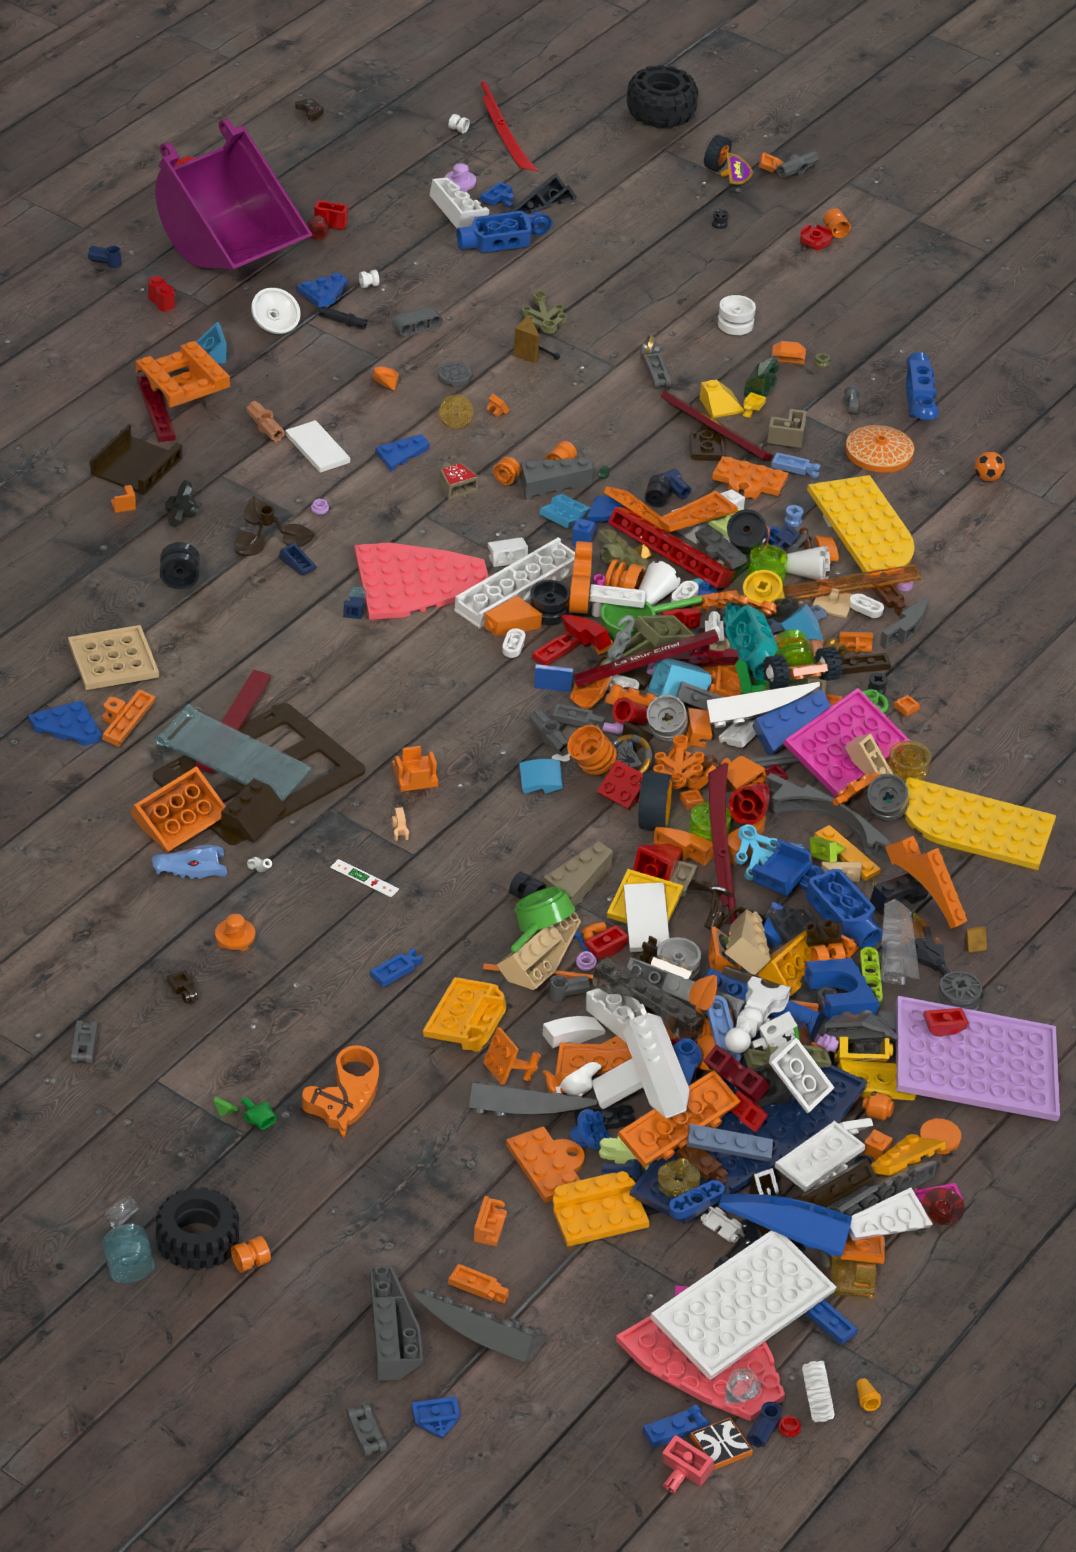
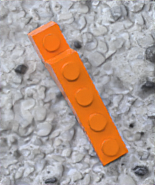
[885,835,968,928]

